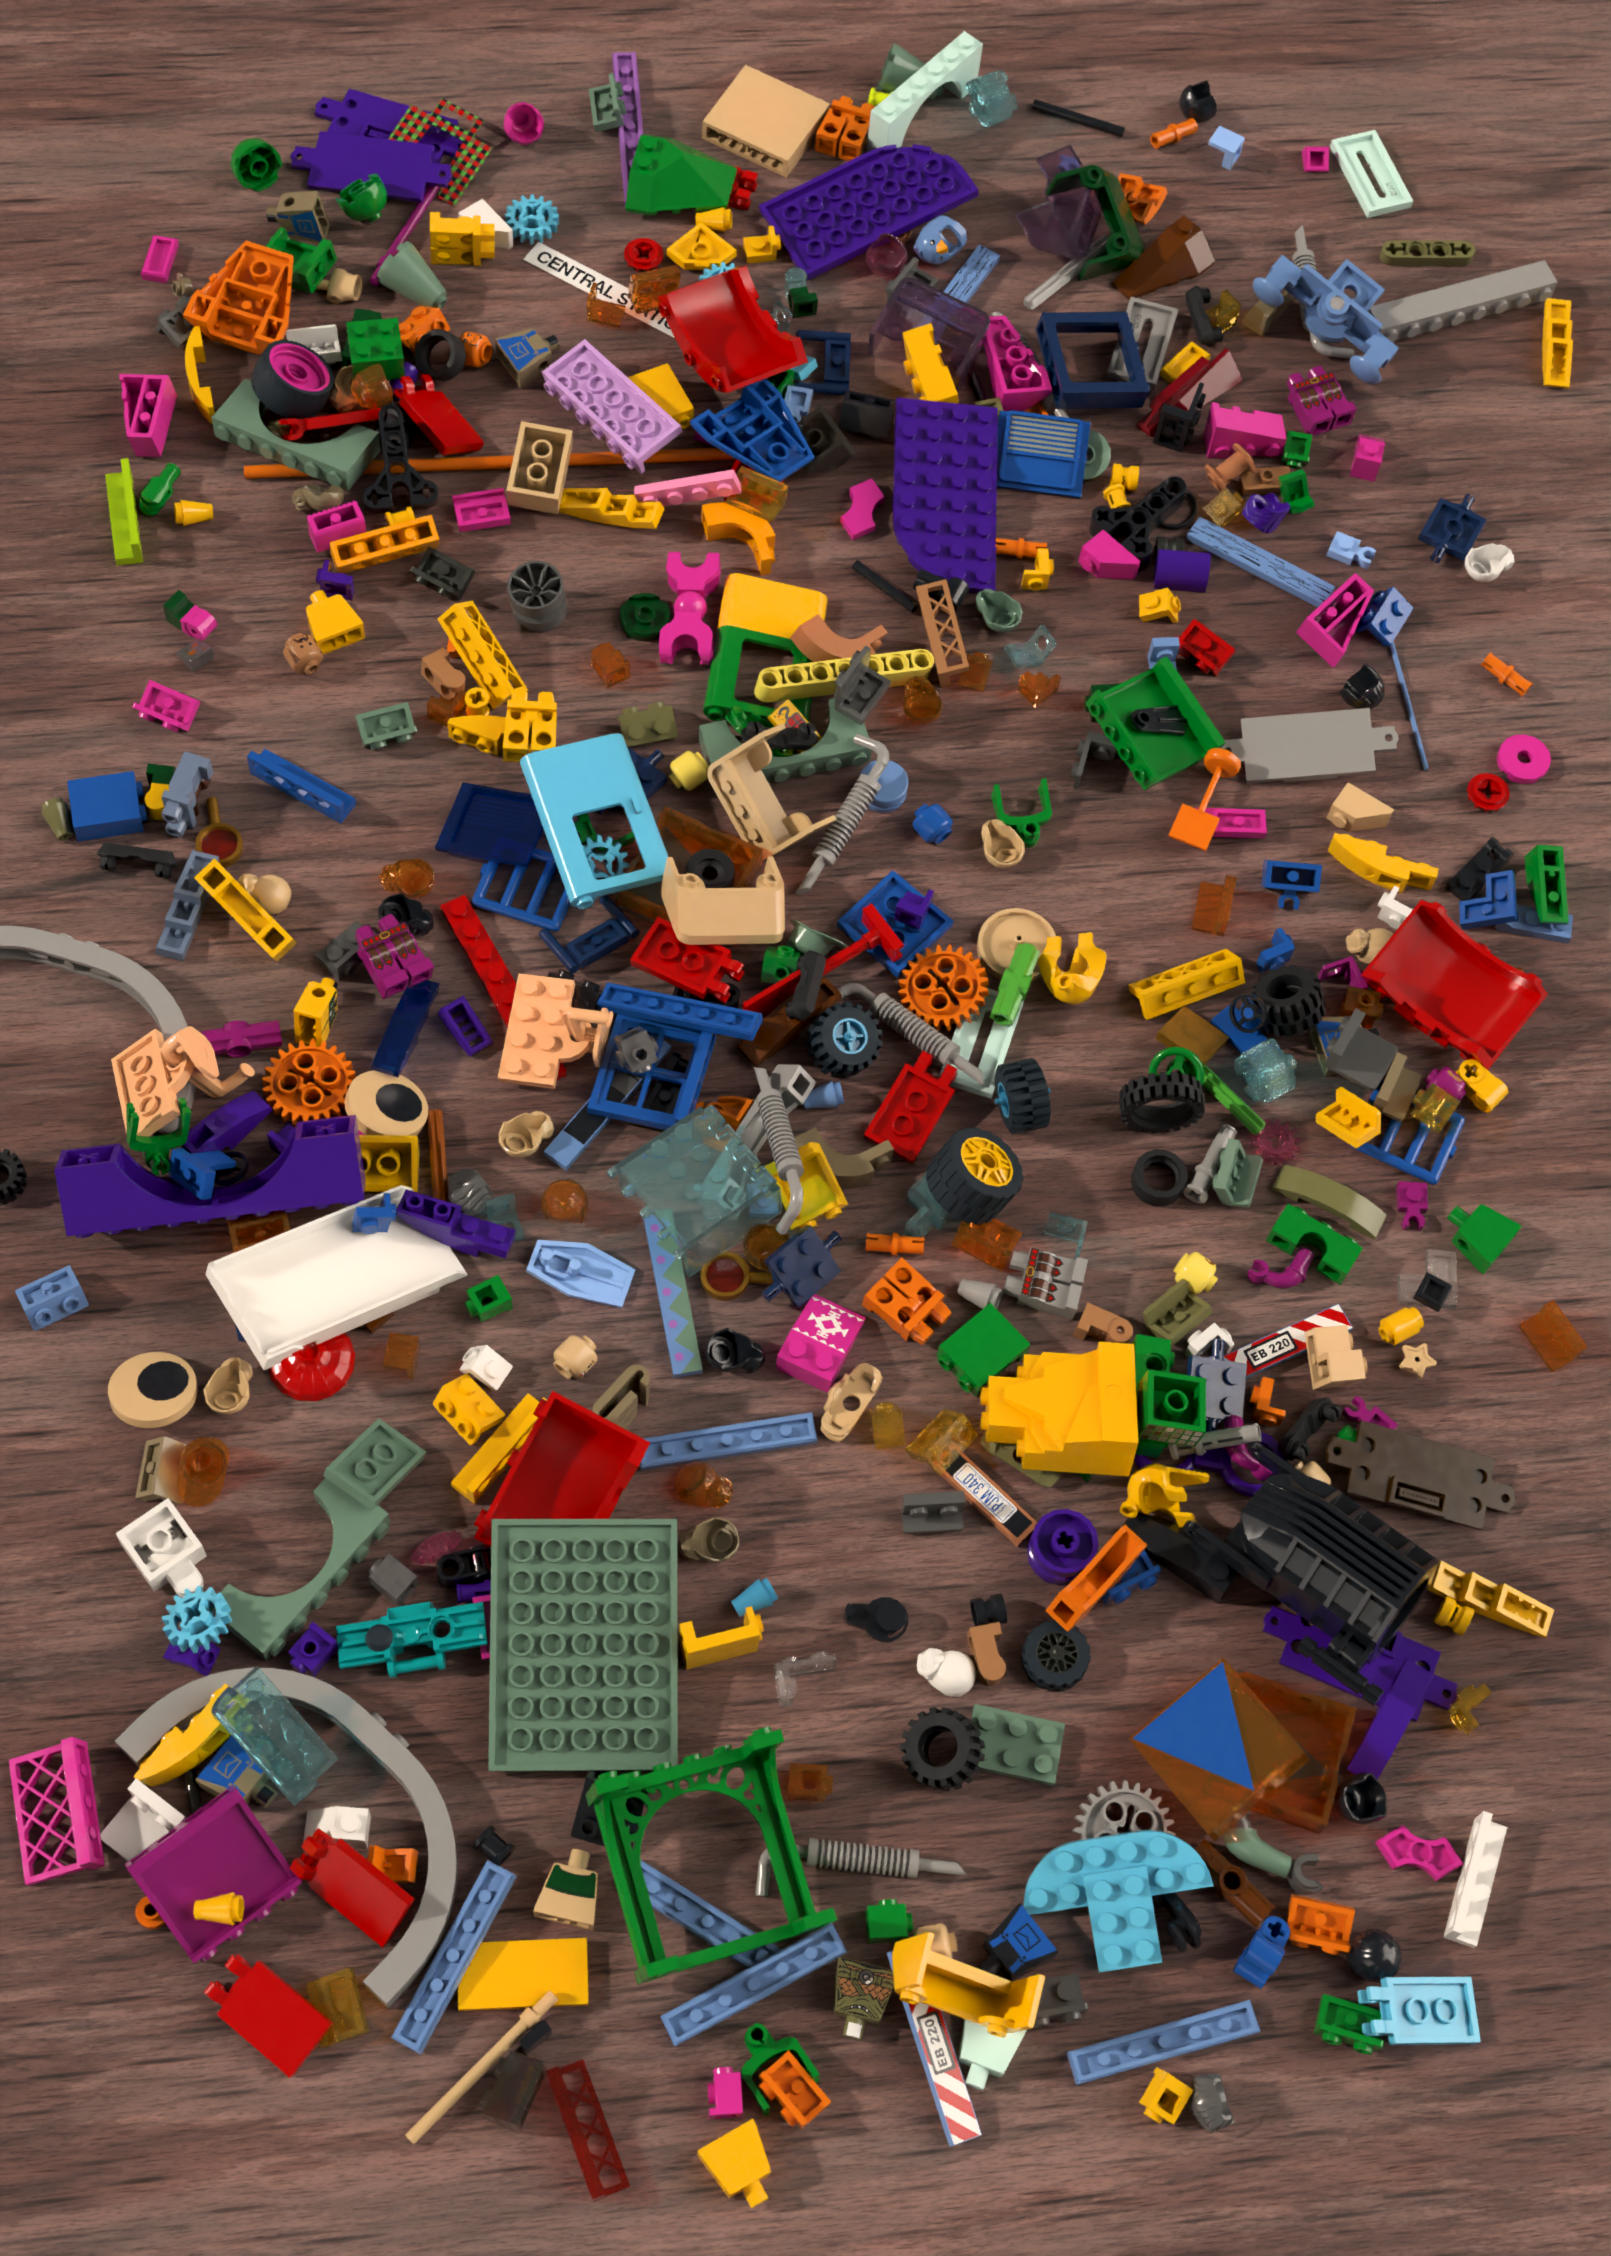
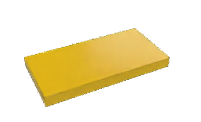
[458,1938,589,2011]

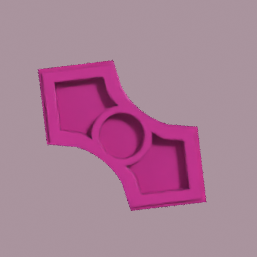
[840,478,885,540]
[1375,1825,1463,1882]

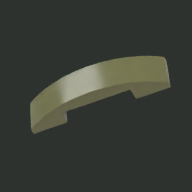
[1271,1164,1387,1240]

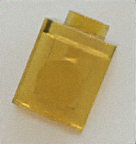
[1203,488,1246,528]
[868,1402,905,1449]
[1448,1683,1492,1735]

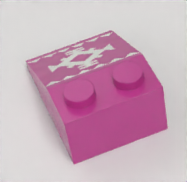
[775,1294,866,1393]

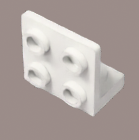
[100,1779,186,1861]

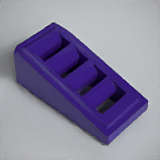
[438,995,494,1058]

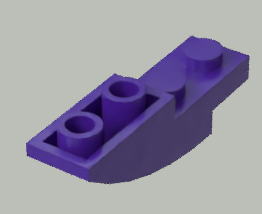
[168,1091,273,1163]
[396,1190,516,1259]

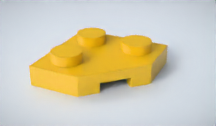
[666,222,737,270]

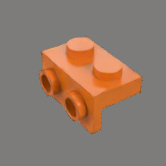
[399,306,450,357]
[1285,1894,1355,1955]
[759,2050,831,2130]

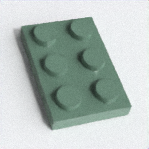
[323,1418,426,1511]
[971,1704,1065,1786]

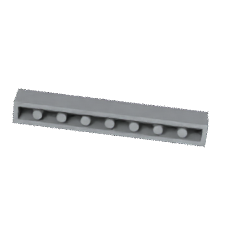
[1368,260,1558,342]

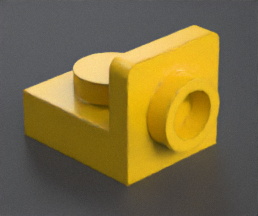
[743,226,781,264]

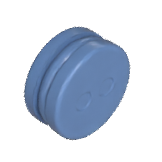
[859,760,909,813]

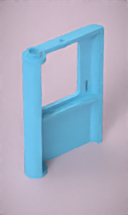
[520,733,668,909]

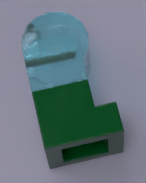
[784,267,818,318]

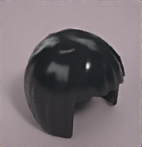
[1179,80,1217,123]
[1339,664,1385,709]
[1335,1772,1387,1824]
[1346,1929,1402,1983]

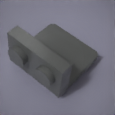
[833,646,891,725]
[1324,1008,1398,1091]

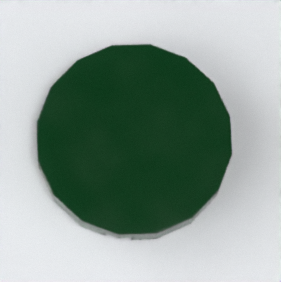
[619,593,672,642]

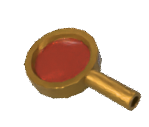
[195,797,243,868]
[700,1251,774,1301]

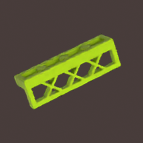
[105,458,143,566]

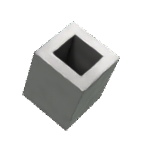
[369,1554,419,1607]

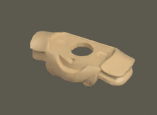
[820,1363,883,1442]

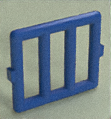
[471,837,571,932]
[1349,1079,1465,1185]

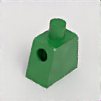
[1447,1204,1522,1275]

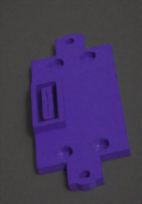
[314,89,463,164]
[290,131,452,203]
[1262,1606,1458,1722]

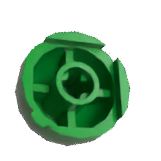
[230,138,282,191]
[336,174,387,222]

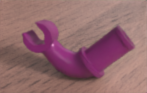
[1247,1248,1314,1289]
[1224,1415,1273,1481]

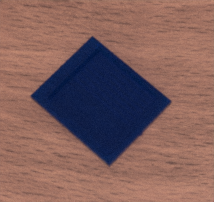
[435,782,543,867]

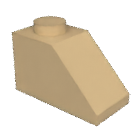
[1326,783,1394,832]

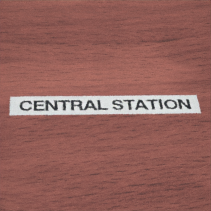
[523,242,675,338]

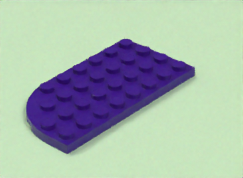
[759,144,979,282]
[893,397,998,594]

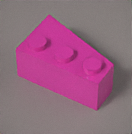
[119,374,177,457]
[1203,402,1287,459]
[1296,573,1374,668]

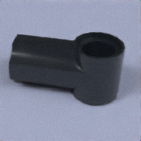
[913,569,969,612]

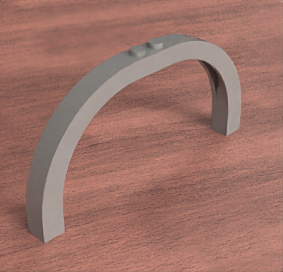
[0,926,196,1137]
[115,1668,458,2009]

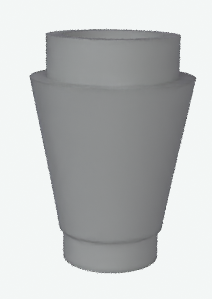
[957,1279,1003,1309]

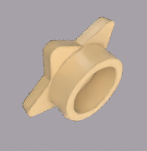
[1399,1343,1437,1379]

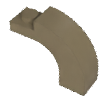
[794,1127,894,1188]

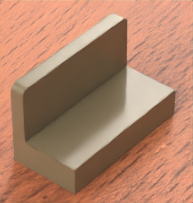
[1242,290,1292,336]
[1372,1052,1422,1122]
[135,1436,193,1505]

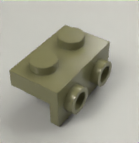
[616,701,678,747]
[1143,1279,1212,1347]

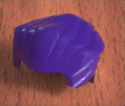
[1242,493,1290,534]

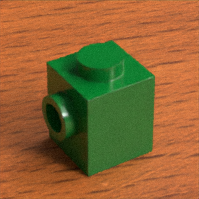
[865,1899,913,1944]

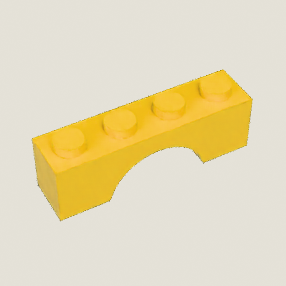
[194,858,297,962]

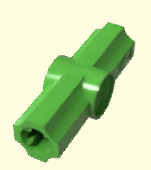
[990,943,1040,1026]

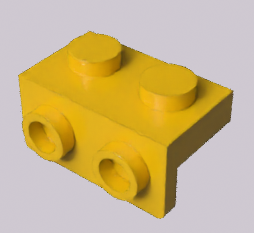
[1316,1087,1381,1149]
[433,1373,506,1445]

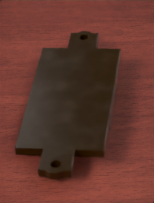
[1325,1420,1516,1530]

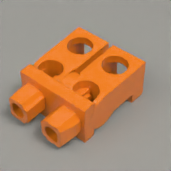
[815,96,874,161]
[862,1257,952,1346]

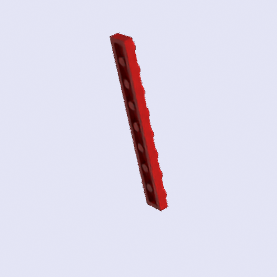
[440,895,567,1088]

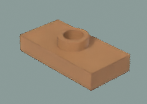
[1238,466,1291,495]

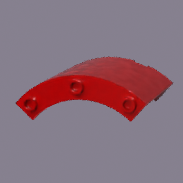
[658,266,808,393]
[1361,900,1548,1070]
[474,1391,650,1547]

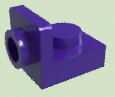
[316,559,355,600]

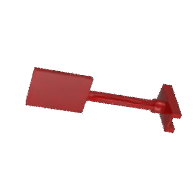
[743,903,904,1018]

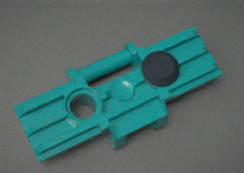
[336,1602,488,1678]

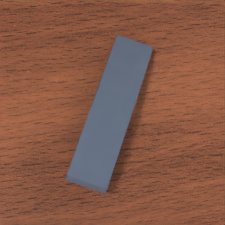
[156,850,219,961]

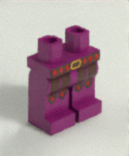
[1287,366,1357,436]
[355,914,434,1000]

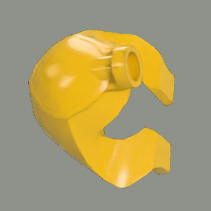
[1037,932,1107,1005]
[1120,1464,1209,1528]

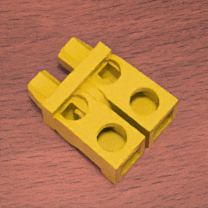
[430,212,495,266]
[503,690,557,763]

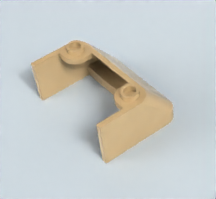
[707,724,837,861]
[660,856,785,945]

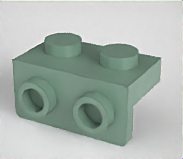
[589,73,626,132]
[355,702,418,750]
[1213,1139,1263,1208]

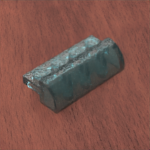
[211,1666,338,1806]

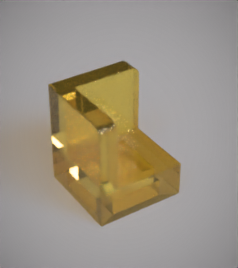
[1204,289,1241,332]

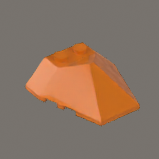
[183,241,294,355]

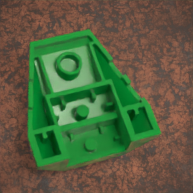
[625,134,737,215]

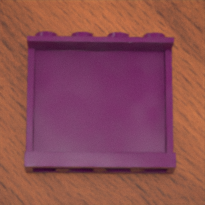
[124,1785,302,1963]

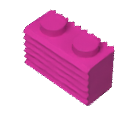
[307,500,366,553]

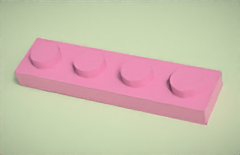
[634,469,741,506]

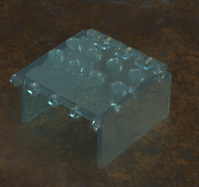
[607,1105,782,1277]

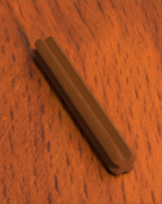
[427,1109,448,1202]

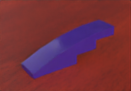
[1346,1658,1434,1780]

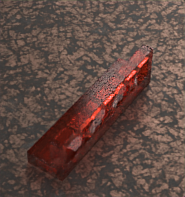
[546,2059,630,2203]

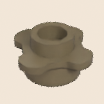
[172,272,193,299]

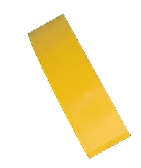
[185,326,215,424]

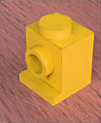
[1139,2067,1193,2125]

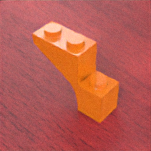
[1045,1525,1147,1632]

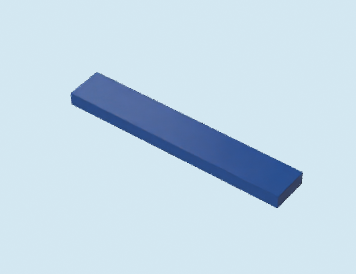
[596,982,763,1041]

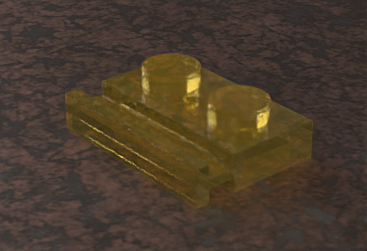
[306,1967,369,2048]

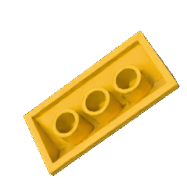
[359,1135,420,1192]

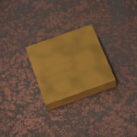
[1155,1006,1229,1067]

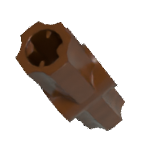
[1194,1839,1275,1928]

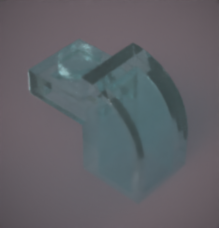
[904,1172,948,1237]

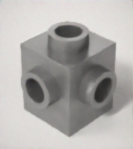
[614,1026,659,1074]

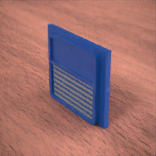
[997,410,1091,498]

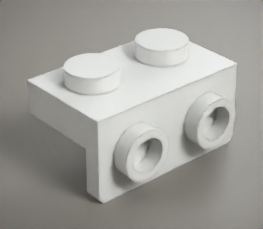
[286,324,342,365]

